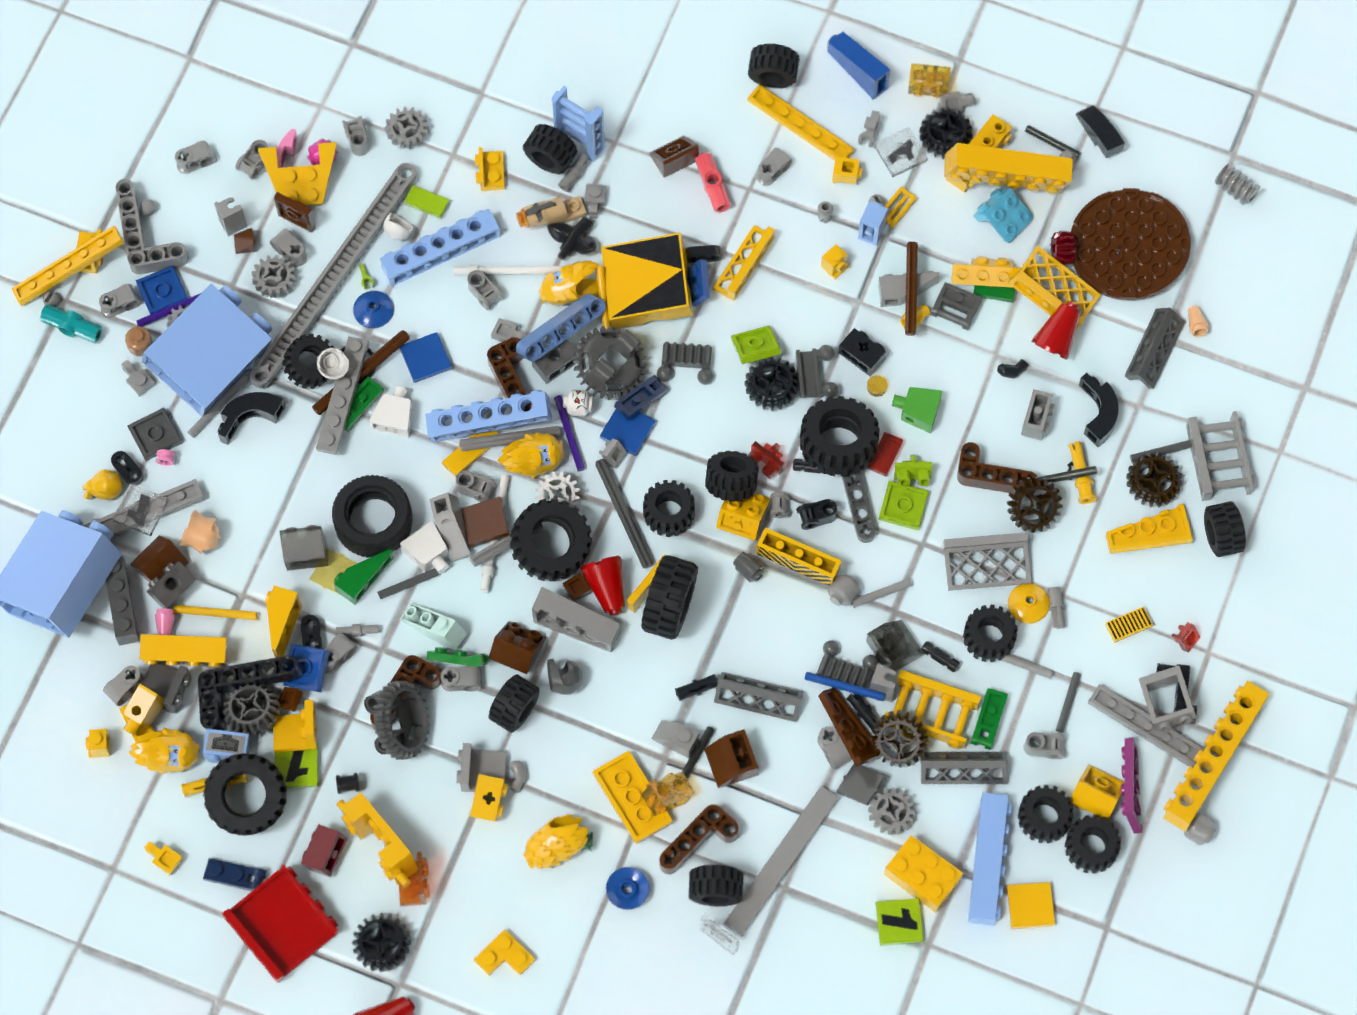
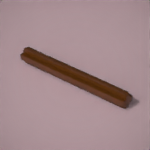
[905,241,918,336]

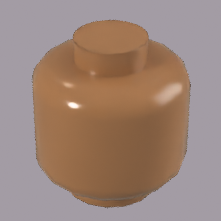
[125,326,153,356]

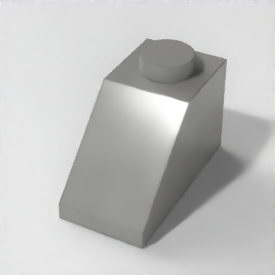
[651,720,699,759]

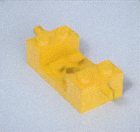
[336,792,419,888]

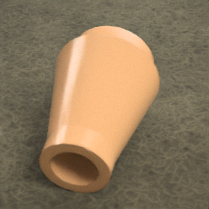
[1187,306,1209,337]

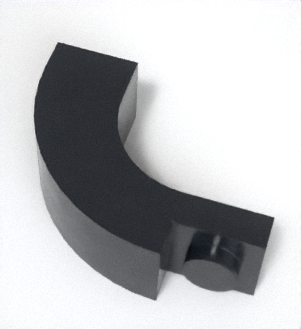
[1079,373,1119,447]
[218,392,286,445]

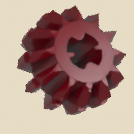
[1050,231,1077,265]

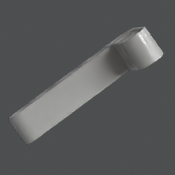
[115,179,188,275]

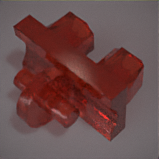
[748,441,784,479]

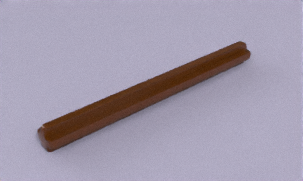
[312,330,410,415]

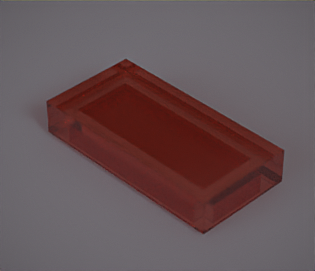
[868,432,903,477]

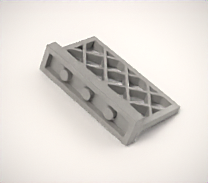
[942,532,1032,591]

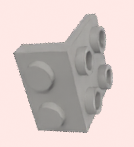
[456,743,507,793]

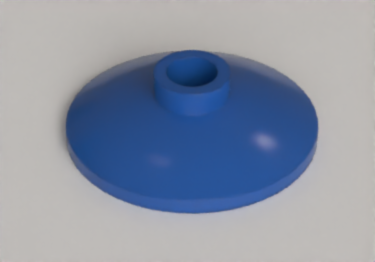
[353,291,394,328]
[606,867,649,910]

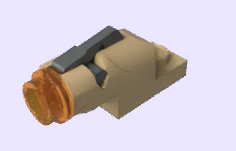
[516,196,587,228]

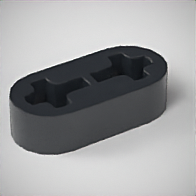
[685,245,722,263]
[111,451,143,486]
[301,615,322,649]

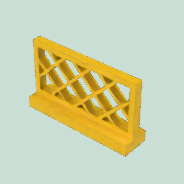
[1009,245,1101,330]

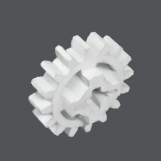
[535,471,580,507]

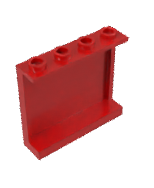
[222,864,339,983]

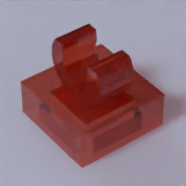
[1172,622,1200,653]

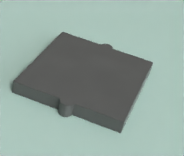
[836,764,886,806]

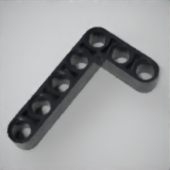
[198,656,303,731]

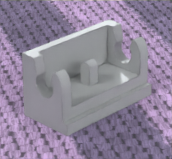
[214,197,248,236]
[870,663,896,702]

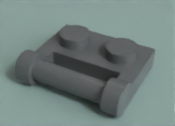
[930,282,982,331]

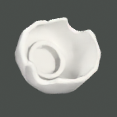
[383,213,414,241]
[317,348,349,380]

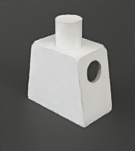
[369,387,412,438]
[400,520,449,574]

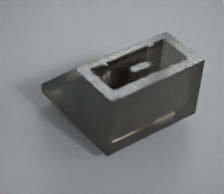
[279,525,329,571]
[866,620,924,676]

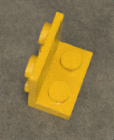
[716,494,770,541]
[273,699,317,753]

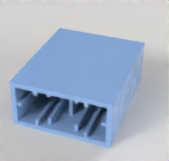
[142,283,272,416]
[0,510,122,638]

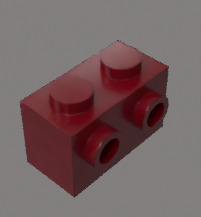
[300,824,348,878]

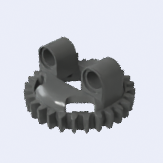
[573,326,648,400]
[364,681,431,760]

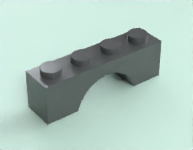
[106,556,140,646]

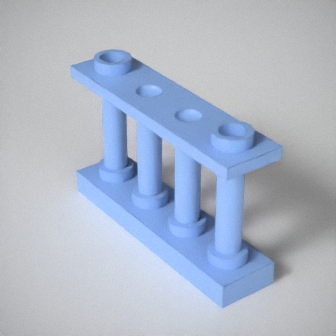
[551,86,605,162]

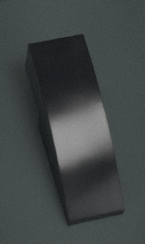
[1076,105,1125,158]

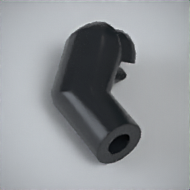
[997,359,1028,379]

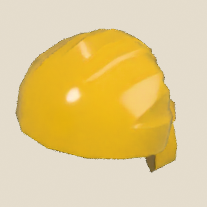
[82,469,123,500]

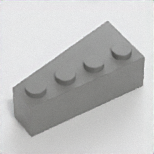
[532,587,620,653]

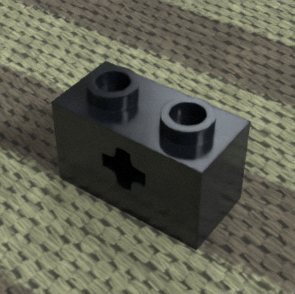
[838,328,886,376]

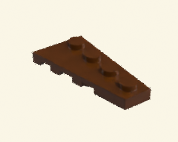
[818,688,883,767]

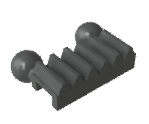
[657,341,714,385]
[795,345,839,398]
[816,640,879,688]

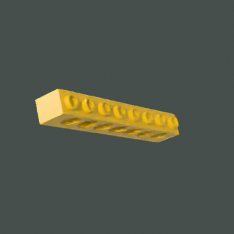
[1163,680,1270,832]

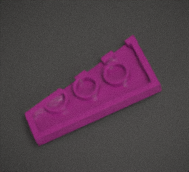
[1121,737,1142,834]

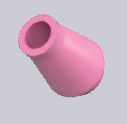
[154,609,175,635]

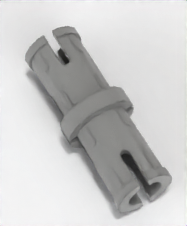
[558,153,590,192]

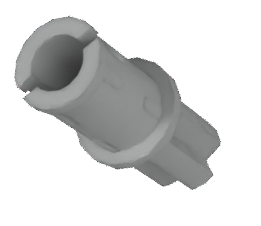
[1047,587,1066,629]

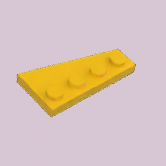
[1105,503,1192,554]

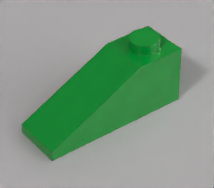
[334,549,394,605]

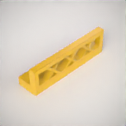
[713,225,775,301]

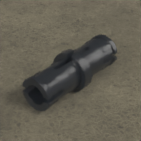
[675,674,718,701]
[846,693,880,731]

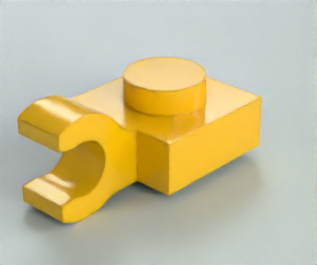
[144,841,183,876]

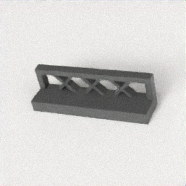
[1124,308,1185,389]
[714,672,804,722]
[920,752,1007,784]

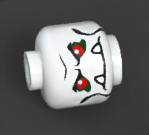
[563,389,593,417]

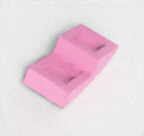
[277,129,298,168]

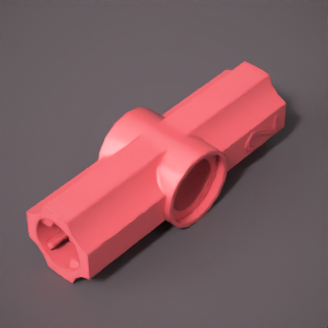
[695,152,731,213]

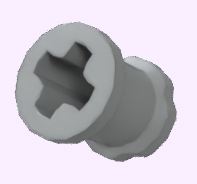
[770,492,789,518]

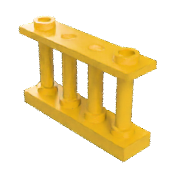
[885,670,981,749]

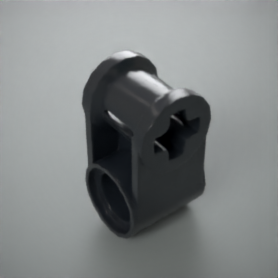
[796,499,837,530]

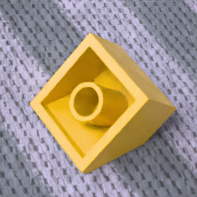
[1070,764,1124,821]

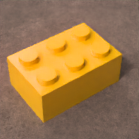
[884,835,963,913]

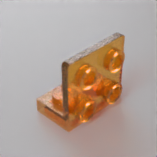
[399,852,430,906]

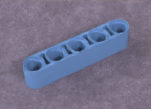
[516,294,606,361]

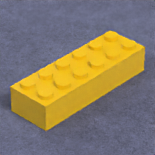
[944,143,1073,194]

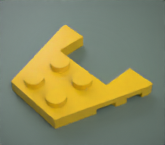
[258,142,337,205]

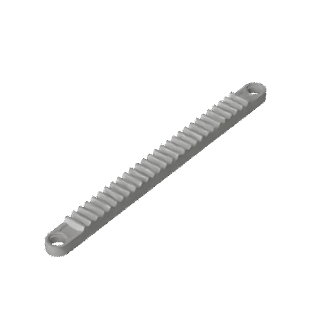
[250,163,416,388]

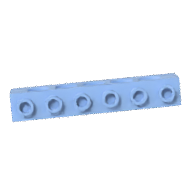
[380,209,500,286]
[425,390,552,442]

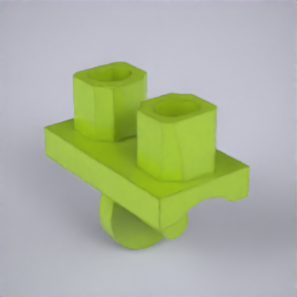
[894,455,933,487]

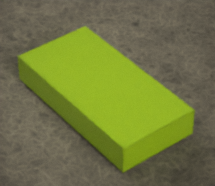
[404,185,449,219]

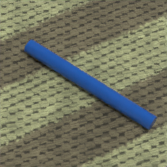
[805,672,886,702]

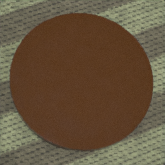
[1071,188,1191,300]

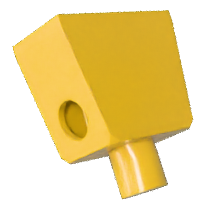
[123,684,165,736]

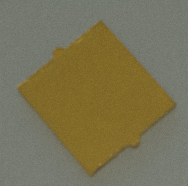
[309,549,357,595]

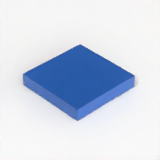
[135,266,188,314]
[399,332,452,383]
[600,409,656,457]
[283,644,330,693]

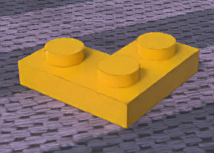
[473,929,535,976]

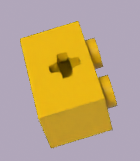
[470,774,508,822]

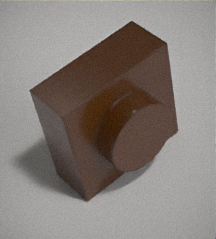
[562,573,591,602]
[278,687,303,712]

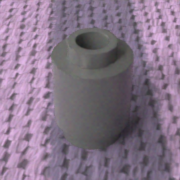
[733,552,764,582]

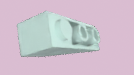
[400,603,467,650]

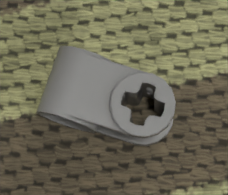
[342,116,369,156]
[235,140,268,180]
[174,141,215,174]
[757,147,793,186]
[270,228,307,267]
[467,270,503,310]
[99,284,140,318]
[456,470,497,502]
[323,633,358,674]
[103,666,144,706]
[440,666,481,692]
[817,726,852,769]
[1023,732,1065,759]

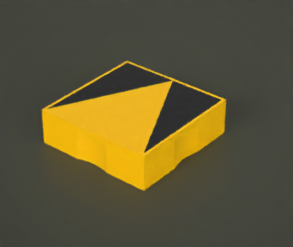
[601,232,693,330]

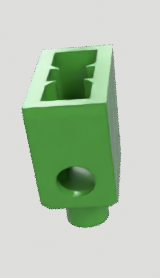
[891,387,942,433]

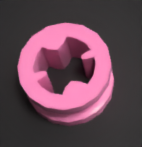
[155,449,175,466]

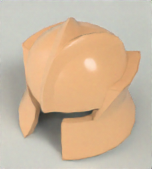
[180,509,221,554]

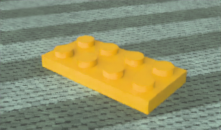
[592,750,673,844]

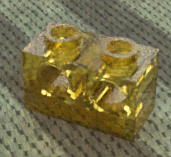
[908,63,951,98]
[641,772,695,816]

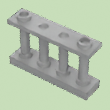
[1186,411,1256,501]

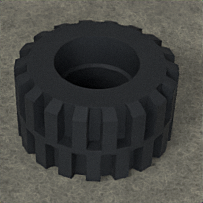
[748,43,800,88]
[523,124,578,175]
[283,334,334,389]
[705,450,759,502]
[643,480,695,537]
[1204,501,1246,557]
[963,604,1018,662]
[489,674,540,733]
[1018,785,1074,843]
[1065,815,1121,874]
[688,865,744,907]

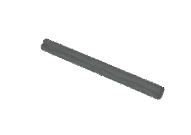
[595,459,653,569]

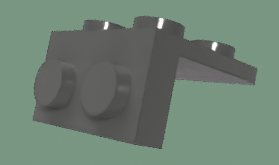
[141,663,191,714]

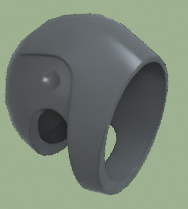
[547,658,583,695]

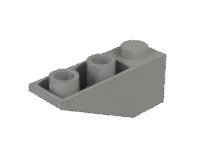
[878,271,940,307]
[429,492,472,562]

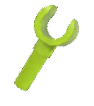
[359,264,374,290]

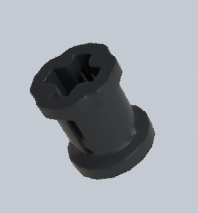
[336,773,360,794]

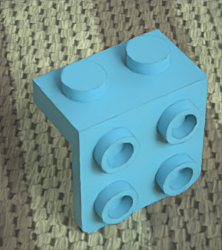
[973,187,1033,243]

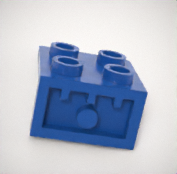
[687,259,710,307]

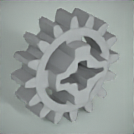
[385,106,428,149]
[251,255,296,298]
[868,788,915,835]

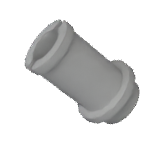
[817,201,833,223]

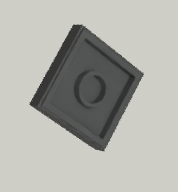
[127,408,183,461]

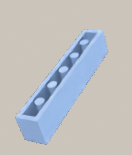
[968,792,1012,926]

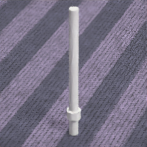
[454,265,563,275]
[480,475,510,593]

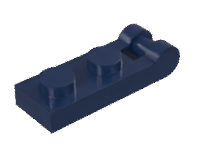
[614,375,669,420]
[203,858,267,891]

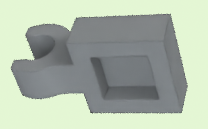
[939,91,975,113]
[858,110,880,147]
[584,184,606,218]
[491,318,528,342]
[121,360,155,397]

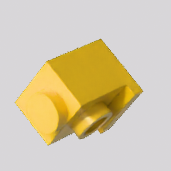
[832,156,863,184]
[821,244,849,280]
[85,729,110,758]

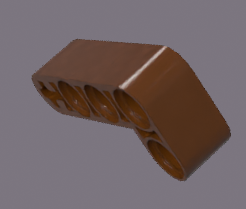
[487,337,531,412]
[957,442,1038,494]
[370,655,441,731]
[659,804,739,874]

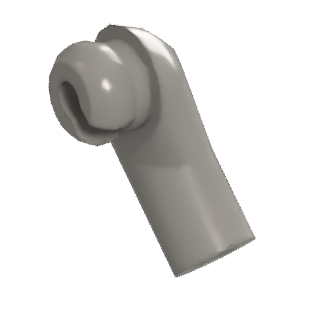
[509,761,527,793]

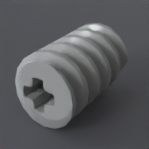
[1215,164,1261,205]

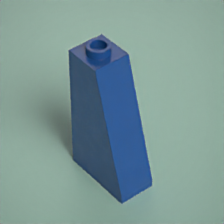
[827,31,890,100]

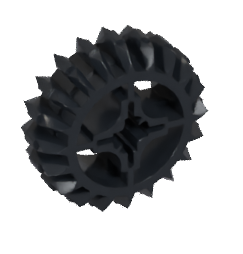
[919,107,973,159]
[745,356,799,411]
[352,913,411,972]

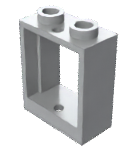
[1138,666,1197,731]

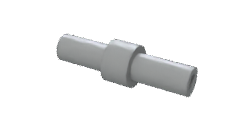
[336,624,378,637]

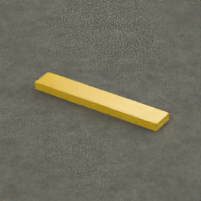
[747,85,854,161]
[11,225,124,306]

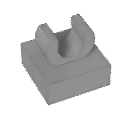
[599,438,627,468]

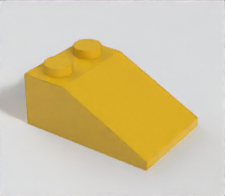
[265,585,302,658]

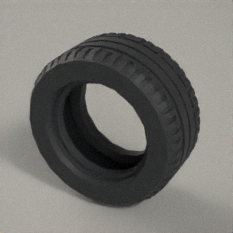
[332,475,413,558]

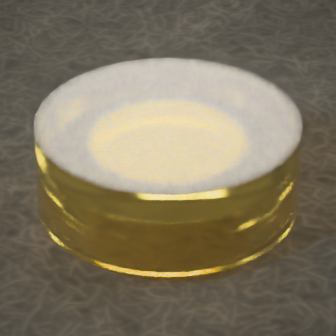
[867,375,888,397]

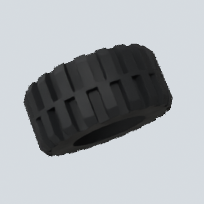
[800,396,880,477]
[509,498,592,582]
[641,555,698,640]
[203,753,287,836]

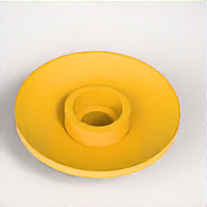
[1008,584,1050,624]

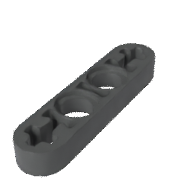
[842,469,875,543]

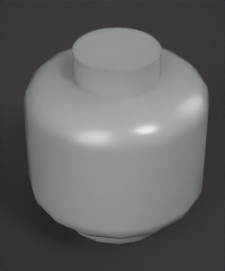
[828,574,859,606]
[1184,813,1216,845]

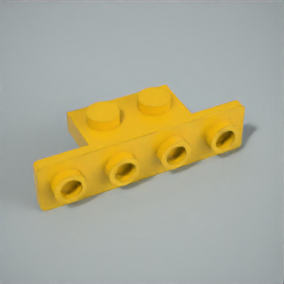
[951,256,1034,287]

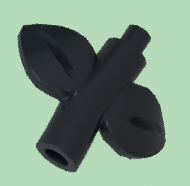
[547,217,597,260]

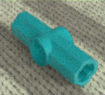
[39,304,103,344]

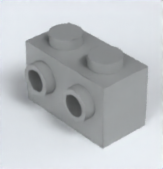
[1021,389,1055,440]

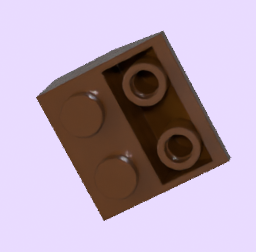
[489,621,546,674]
[704,729,759,788]

